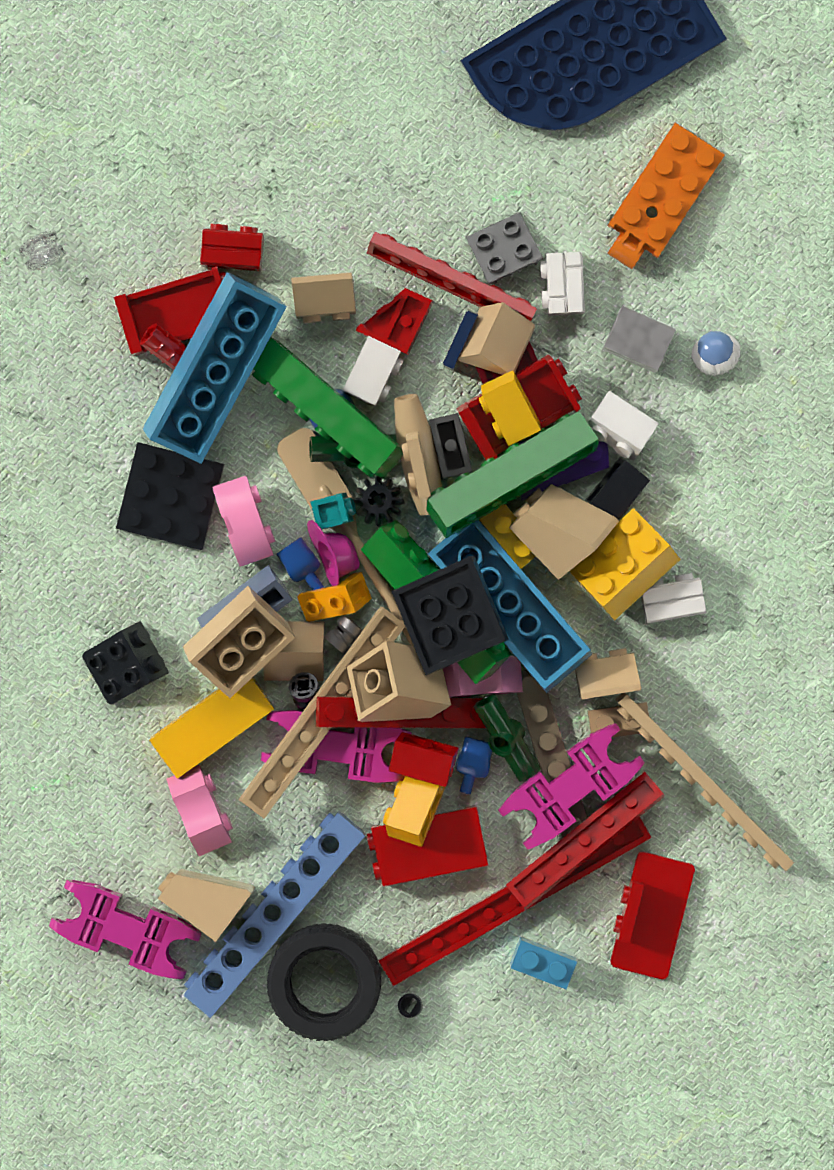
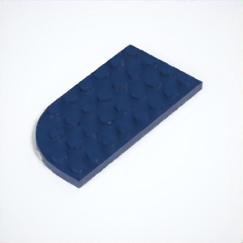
[460,0,727,131]

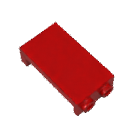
[114,266,226,356]
[456,354,582,460]
[367,805,488,886]

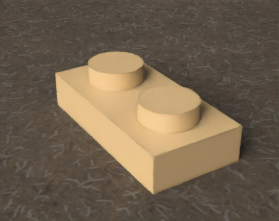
[587,702,649,738]

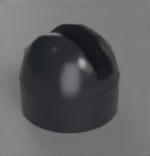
[398,994,423,1018]

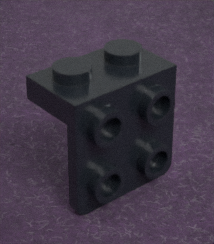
[82,621,169,705]

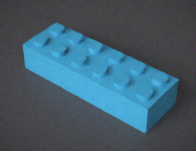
[143,272,287,464]
[428,520,592,693]

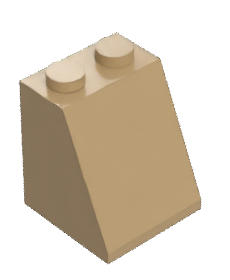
[509,484,619,580]
[347,641,451,722]
[158,869,255,942]

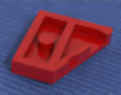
[355,288,433,355]

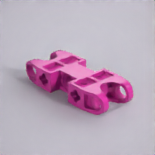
[261,710,412,783]
[498,723,645,850]
[49,879,202,979]

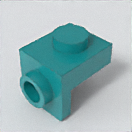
[310,492,356,529]

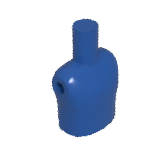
[276,537,324,590]
[455,736,493,795]

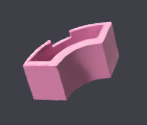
[213,476,275,567]
[443,656,523,698]
[167,765,233,856]

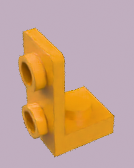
[297,572,372,622]

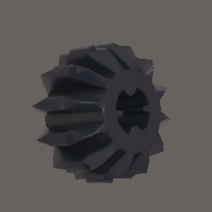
[353,476,405,527]

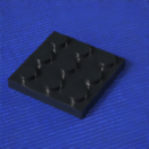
[116,442,225,551]
[391,556,509,675]

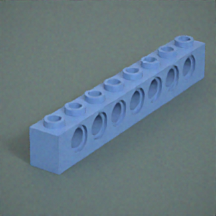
[184,811,366,1018]

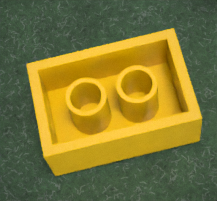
[569,508,681,620]

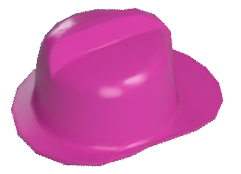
[307,520,360,586]

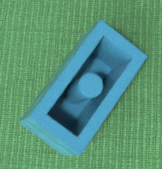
[510,936,577,990]

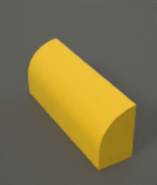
[149,677,274,779]

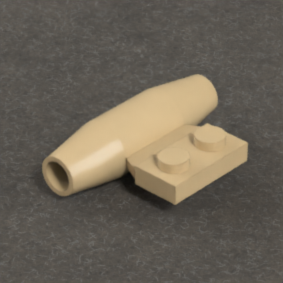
[394,394,441,515]

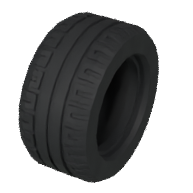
[267,923,381,1041]

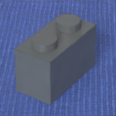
[428,413,472,480]

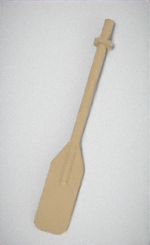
[277,428,413,646]

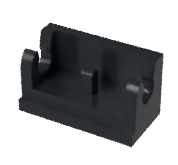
[585,457,650,520]

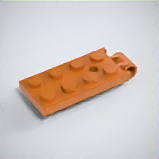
[607,122,725,269]

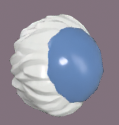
[692,331,741,376]

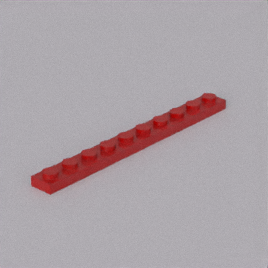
[378,817,652,986]

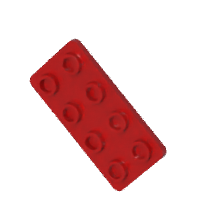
[610,851,695,980]

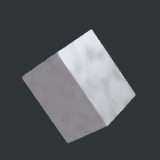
[602,306,676,373]

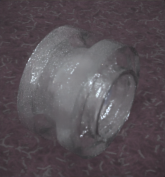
[18,230,66,271]

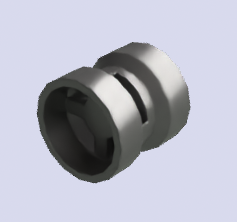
[324,615,363,655]

